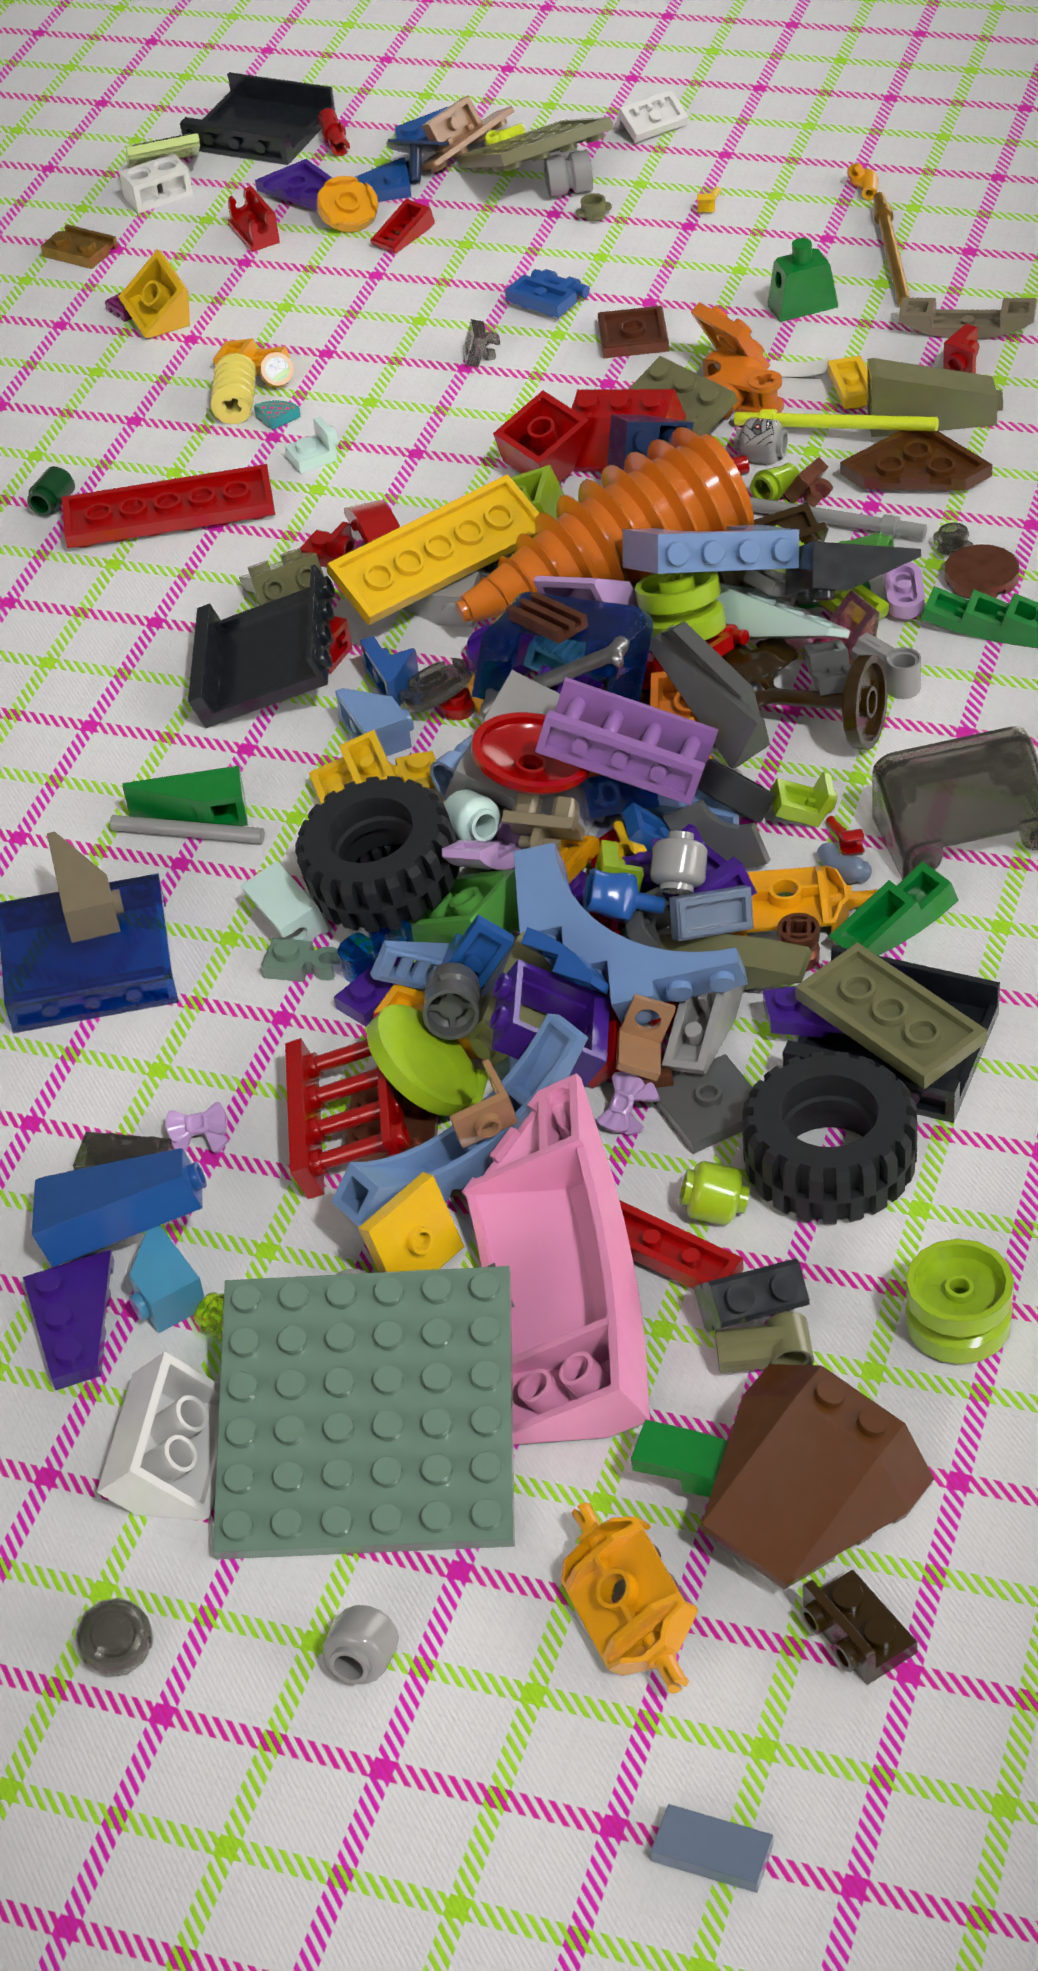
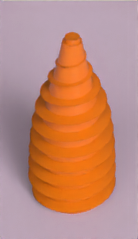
[455,427,754,623]

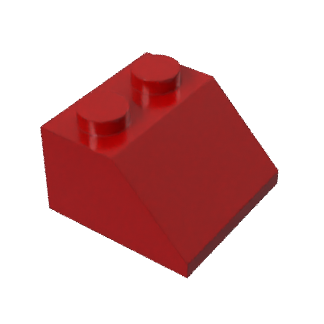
[493,390,591,483]

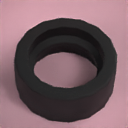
[697,759,776,823]

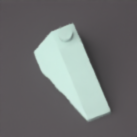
[716,583,850,639]

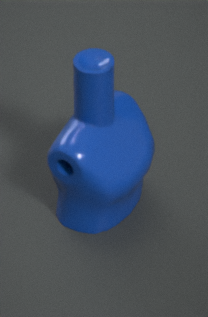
[583,868,665,922]

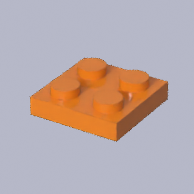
[691,302,770,370]

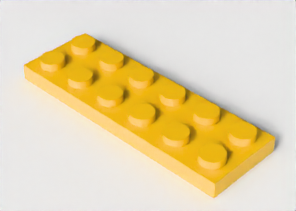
[326,474,539,626]

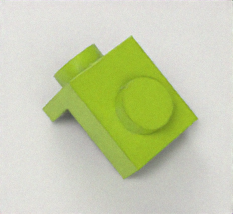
[770,772,837,827]

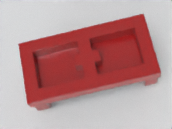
[228,186,280,252]

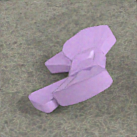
[597,1072,660,1136]
[166,1102,228,1154]

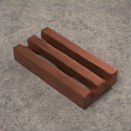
[506,591,588,644]

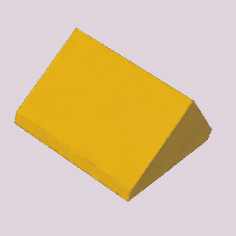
[118,249,190,339]

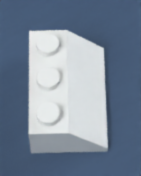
[97,1351,220,1520]

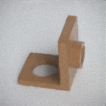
[616,994,675,1081]
[450,1059,518,1148]

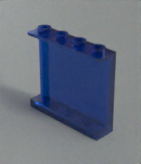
[0,873,179,1034]

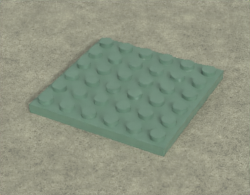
[213,1266,515,1560]

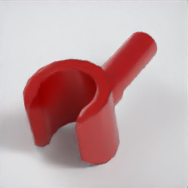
[826,816,865,855]

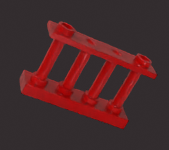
[285,1011,411,1199]

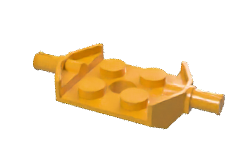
[732,866,877,936]
[561,1503,699,1693]

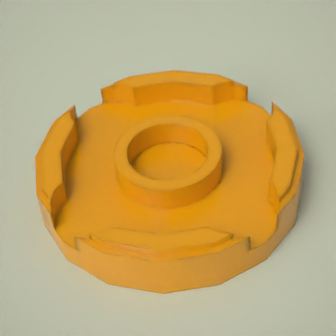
[316,176,379,232]

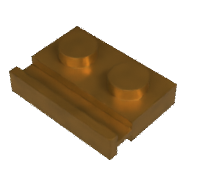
[41,224,118,269]

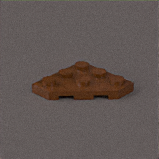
[840,430,993,491]

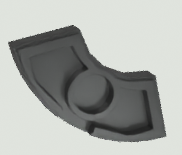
[663,799,771,868]

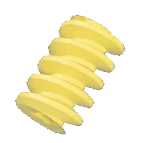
[211,353,256,424]

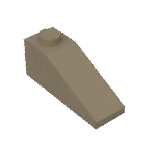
[47,832,125,943]

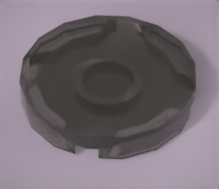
[399,658,472,713]

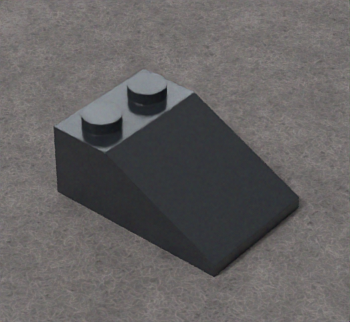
[785,541,921,604]

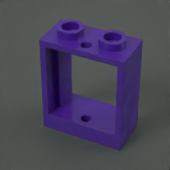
[489,959,610,1087]

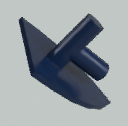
[386,139,449,182]

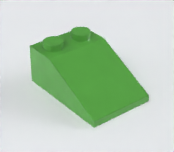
[385,869,520,944]

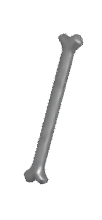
[480,636,629,717]

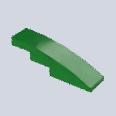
[920,586,1038,648]
[631,1419,728,1497]

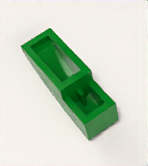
[829,861,959,955]

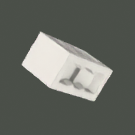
[119,153,193,214]

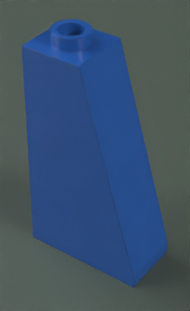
[32,1148,207,1267]

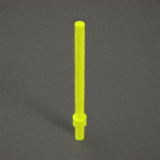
[734,409,939,431]

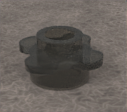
[933,522,973,555]

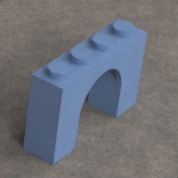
[623,525,799,574]

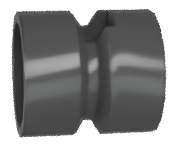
[422,962,481,1040]

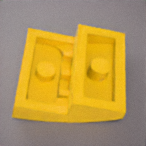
[309,730,395,804]

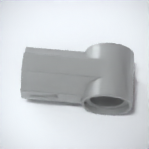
[850,633,921,699]

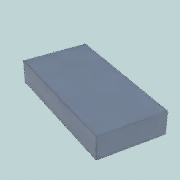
[669,885,754,941]
[651,1804,774,1893]

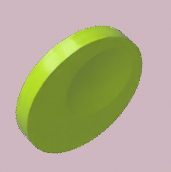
[367,1004,478,1116]

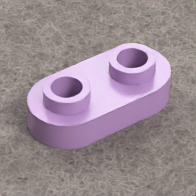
[884,562,925,620]

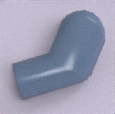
[817,842,872,883]

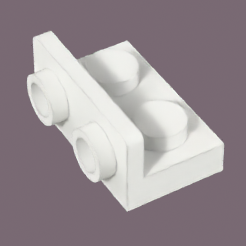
[615,90,689,143]

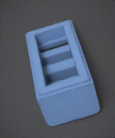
[370,941,450,990]

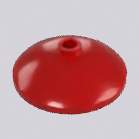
[471,712,591,795]

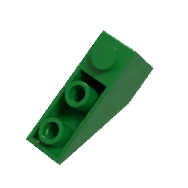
[122,766,248,826]

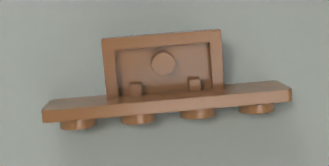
[421,95,515,173]

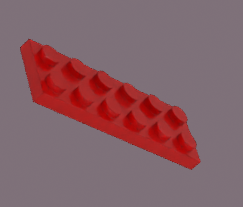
[62,464,276,548]

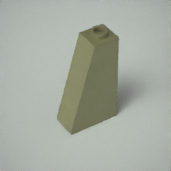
[867,358,1003,437]

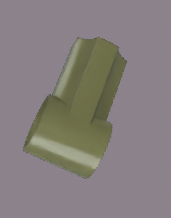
[715,1312,814,1373]

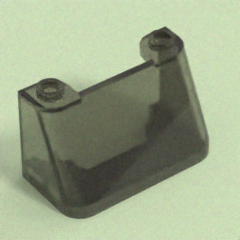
[872,726,1038,880]

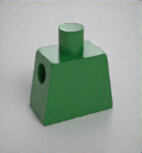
[768,238,838,322]

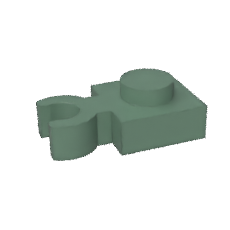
[262,938,340,982]

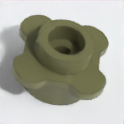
[576,193,612,221]

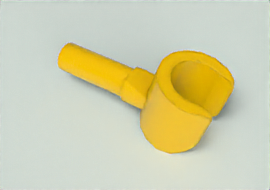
[697,186,721,213]
[613,821,647,859]

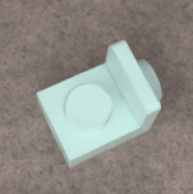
[285,417,339,474]

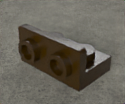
[801,1569,918,1685]

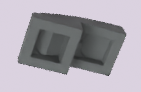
[802,639,850,696]

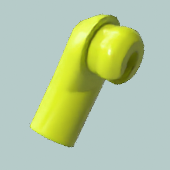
[485,123,526,146]

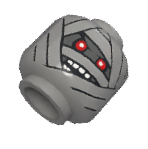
[734,418,788,465]

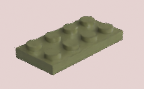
[795,942,987,1089]

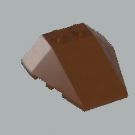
[700,1364,934,1590]

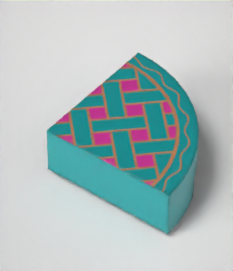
[254,400,301,429]

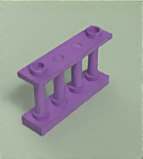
[535,677,719,805]

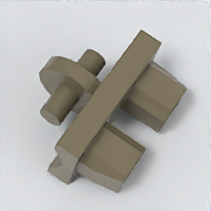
[501,793,585,851]

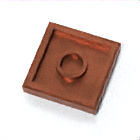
[597,306,669,359]

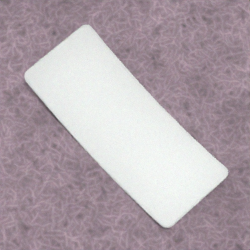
[767,357,832,377]

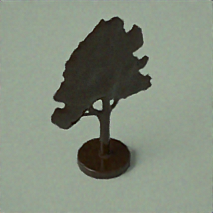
[601,638,888,749]

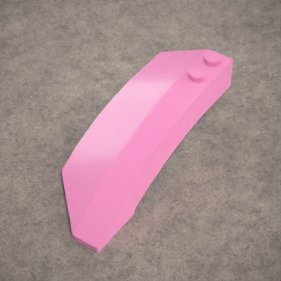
[462,1073,650,1445]

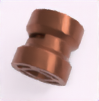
[777,913,820,971]

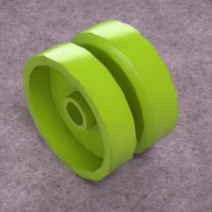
[635,571,727,644]
[905,1239,1014,1364]

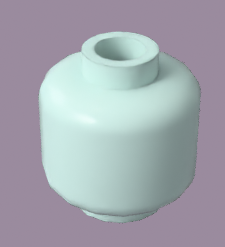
[444,789,500,842]

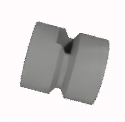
[544,150,593,197]

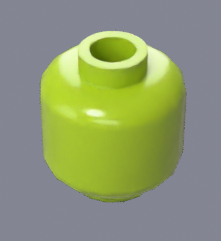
[679,1161,750,1225]

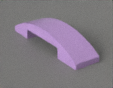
[442,821,527,870]

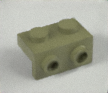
[239,548,324,606]

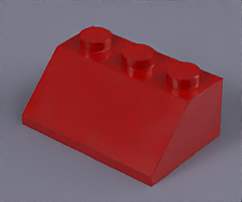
[572,389,686,471]

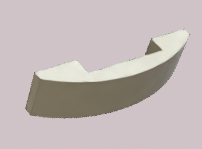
[898,298,1037,339]

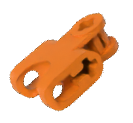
[703,351,784,419]

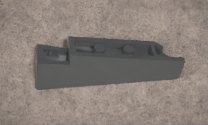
[649,621,770,768]

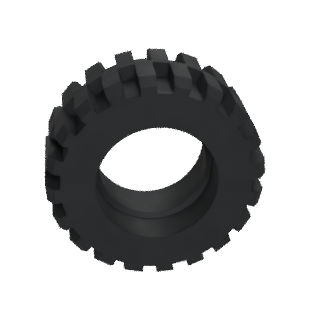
[295,776,460,932]
[742,1051,918,1224]

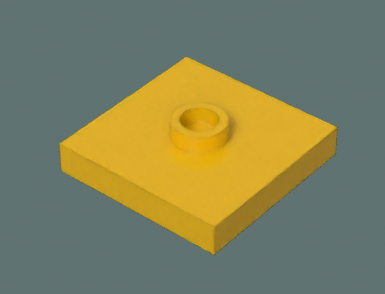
[358,1172,465,1272]

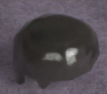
[75,1598,154,1677]

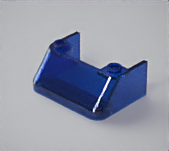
[471,592,653,702]

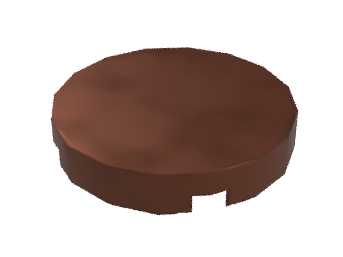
[945,544,1019,598]

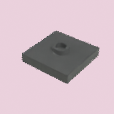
[653,1054,753,1154]

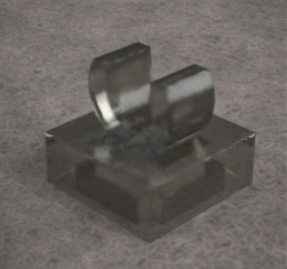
[463,319,500,367]

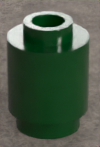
[27,466,75,516]

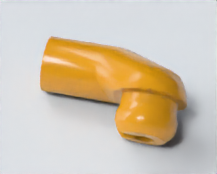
[847,163,878,201]

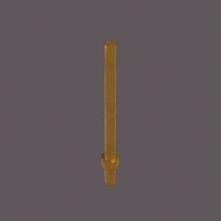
[873,192,910,307]

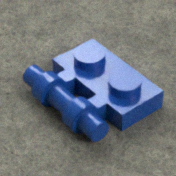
[505,269,590,318]

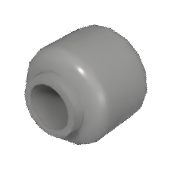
[650,831,708,895]
[323,1605,399,1684]

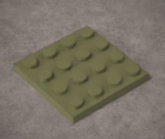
[457,117,614,172]

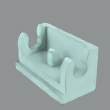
[241,861,330,941]

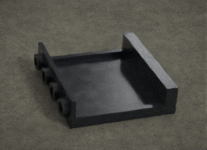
[180,72,336,165]
[188,564,335,728]
[782,945,1000,1123]

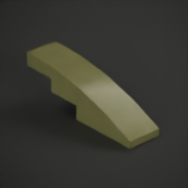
[659,934,812,990]

